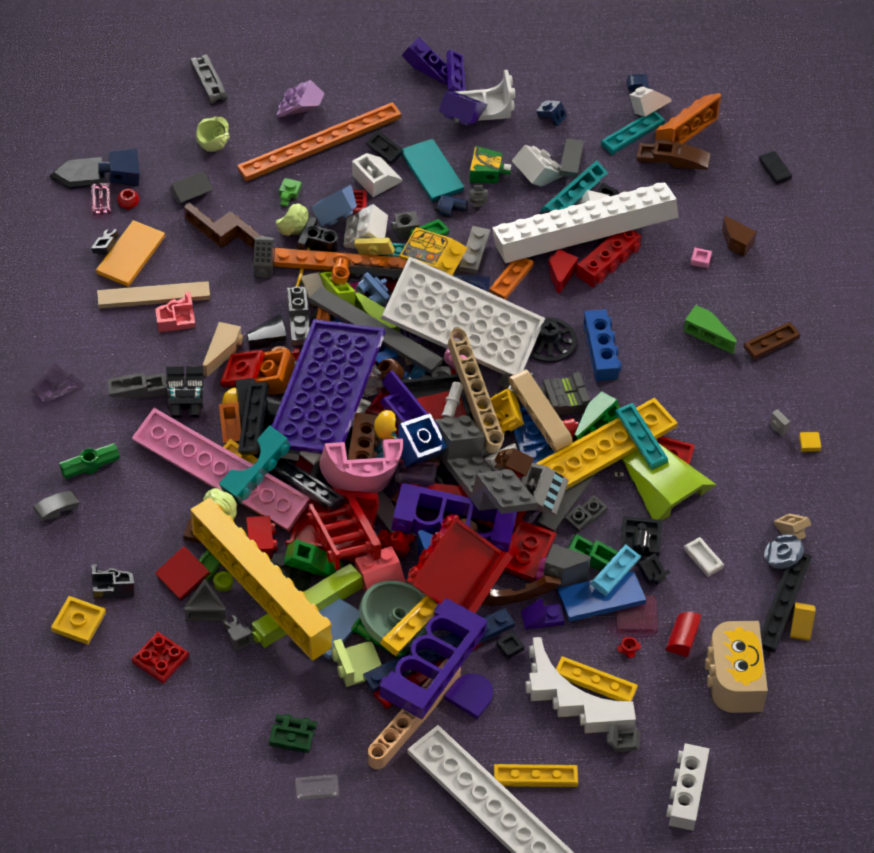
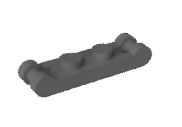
[190,54,227,104]

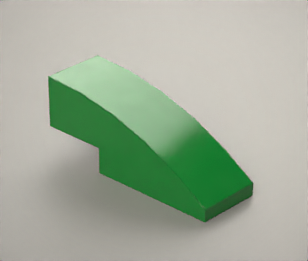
[567,534,618,571]

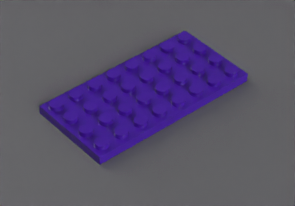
[272,319,386,454]

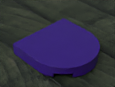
[444,674,493,720]

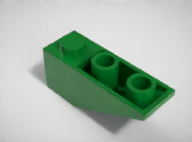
[284,539,343,578]

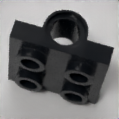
[620,516,662,557]

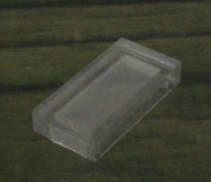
[295,774,339,800]

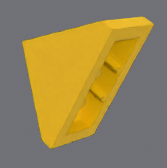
[790,602,816,641]

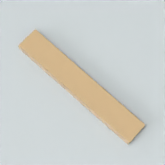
[97,281,210,309]

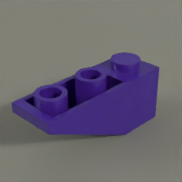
[401,37,448,85]

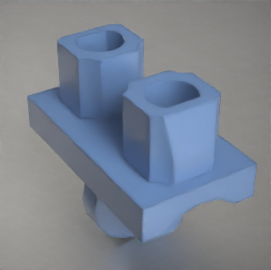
[356,272,390,306]

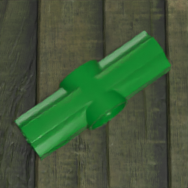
[59,443,120,479]

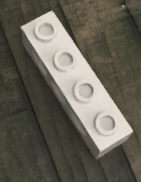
[666,743,709,831]

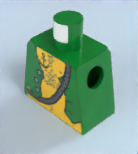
[469,146,512,183]

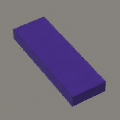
[446,49,466,92]

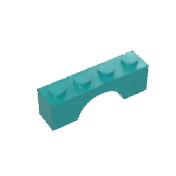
[219,425,291,504]

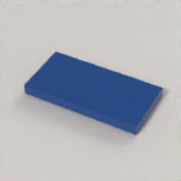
[558,571,646,622]

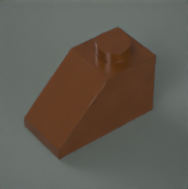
[722,216,757,257]

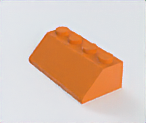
[655,93,722,144]

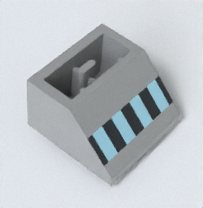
[521,463,569,515]

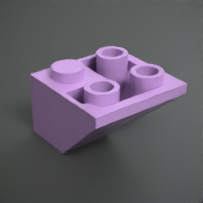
[276,80,325,118]

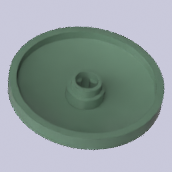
[359,580,437,651]

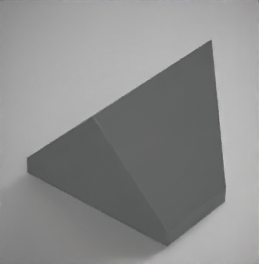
[184,579,226,621]

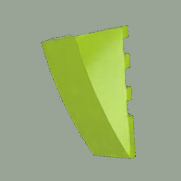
[623,444,716,521]

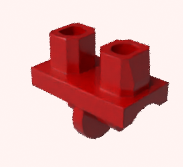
[378,530,415,557]

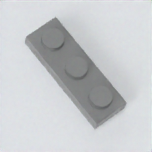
[459,226,490,274]

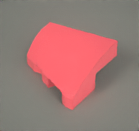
[155,292,196,333]

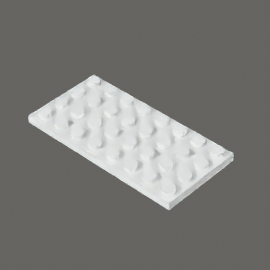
[381,256,545,377]

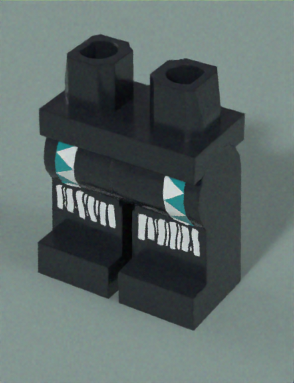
[166,366,204,418]

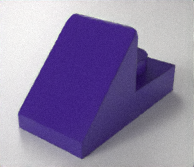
[521,598,565,630]

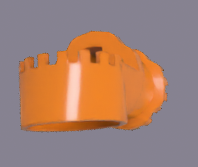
[331,254,350,285]

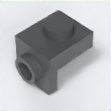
[607,725,641,753]

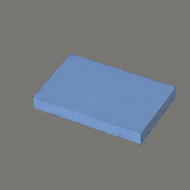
[319,599,360,659]

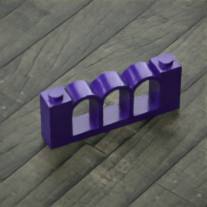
[391,483,517,553]
[379,598,488,719]

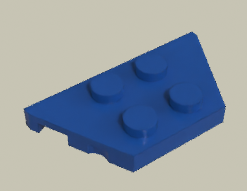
[507,407,551,459]

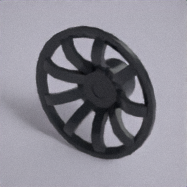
[530,317,577,362]

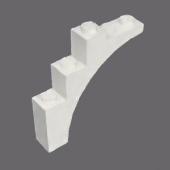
[525,637,636,733]

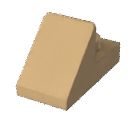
[774,513,811,540]

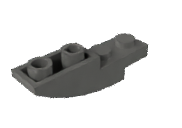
[287,287,310,346]

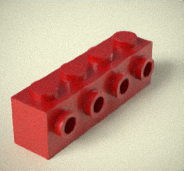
[576,230,641,288]

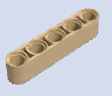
[508,369,573,452]

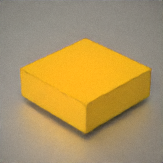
[799,432,821,452]

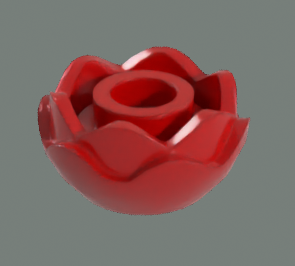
[117,189,140,210]

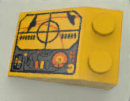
[399,227,468,276]

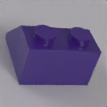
[438,91,488,126]

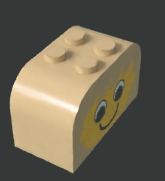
[705,621,768,713]

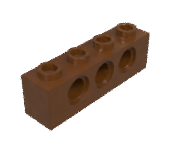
[348,413,379,460]

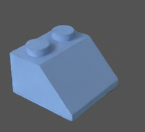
[311,185,357,226]

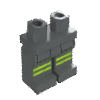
[539,372,590,416]

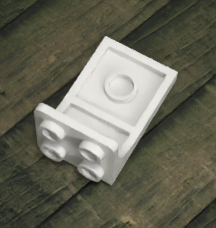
[455,70,515,122]

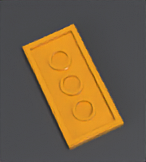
[96,220,165,287]

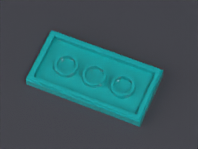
[402,139,464,202]

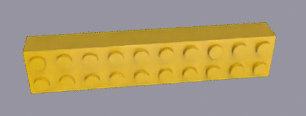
[190,498,332,661]

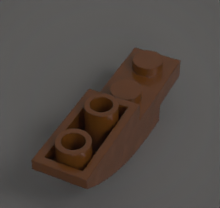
[637,140,711,170]

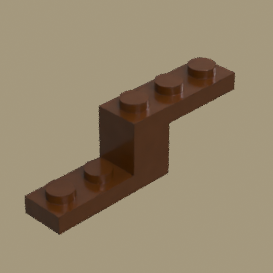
[184,203,264,249]

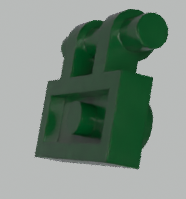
[269,714,318,753]

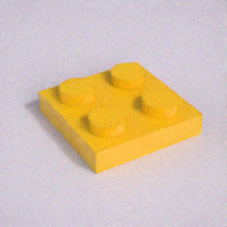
[51,596,106,645]

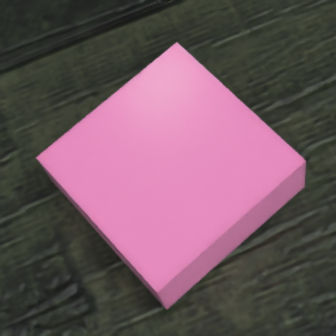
[690,247,712,269]

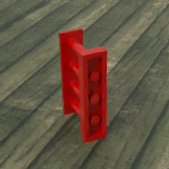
[306,494,381,570]

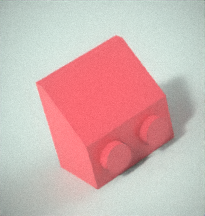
[355,546,406,593]

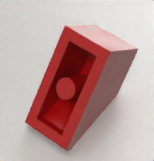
[548,249,578,294]

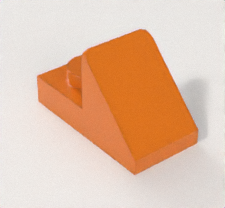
[219,402,241,443]

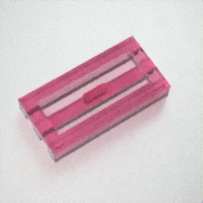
[92,183,111,215]

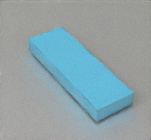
[591,545,641,597]

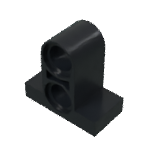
[298,217,338,252]

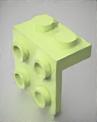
[331,639,382,687]

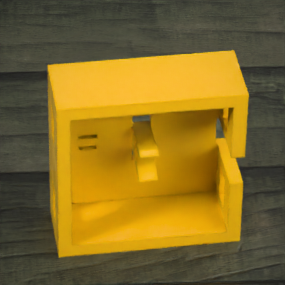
[478,388,524,441]

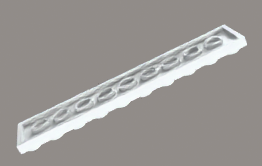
[407,725,574,853]

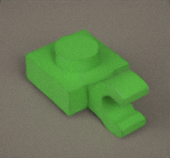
[279,178,302,207]

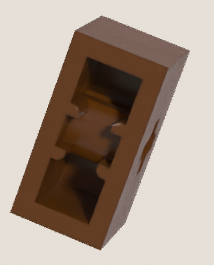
[494,448,534,477]

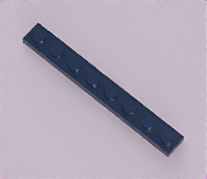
[363,608,515,693]

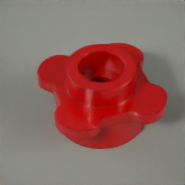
[617,637,641,658]

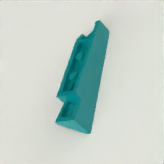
[540,160,608,212]

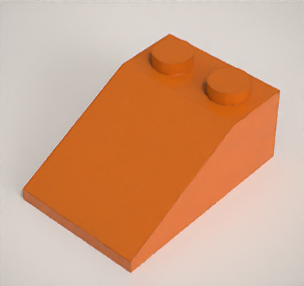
[231,348,297,395]

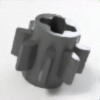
[469,185,488,207]

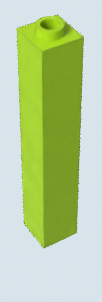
[252,564,363,648]

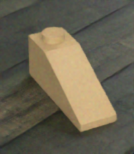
[203,322,244,377]

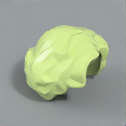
[196,116,230,152]
[276,204,309,236]
[203,488,237,520]

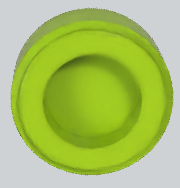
[213,571,234,592]

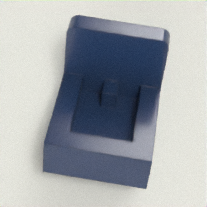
[536,100,567,125]

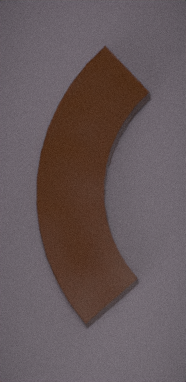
[481,576,561,606]

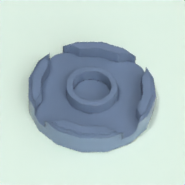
[764,534,804,569]

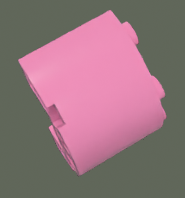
[319,439,403,493]

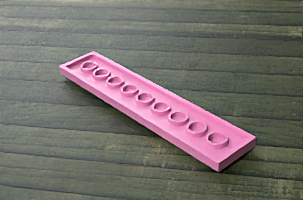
[132,408,311,532]

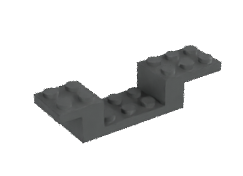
[434,416,538,514]

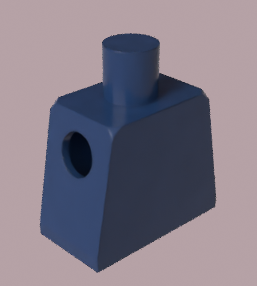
[98,148,140,186]

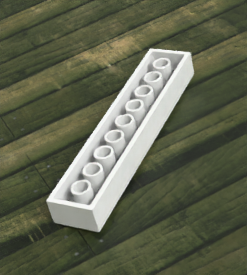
[492,183,679,263]

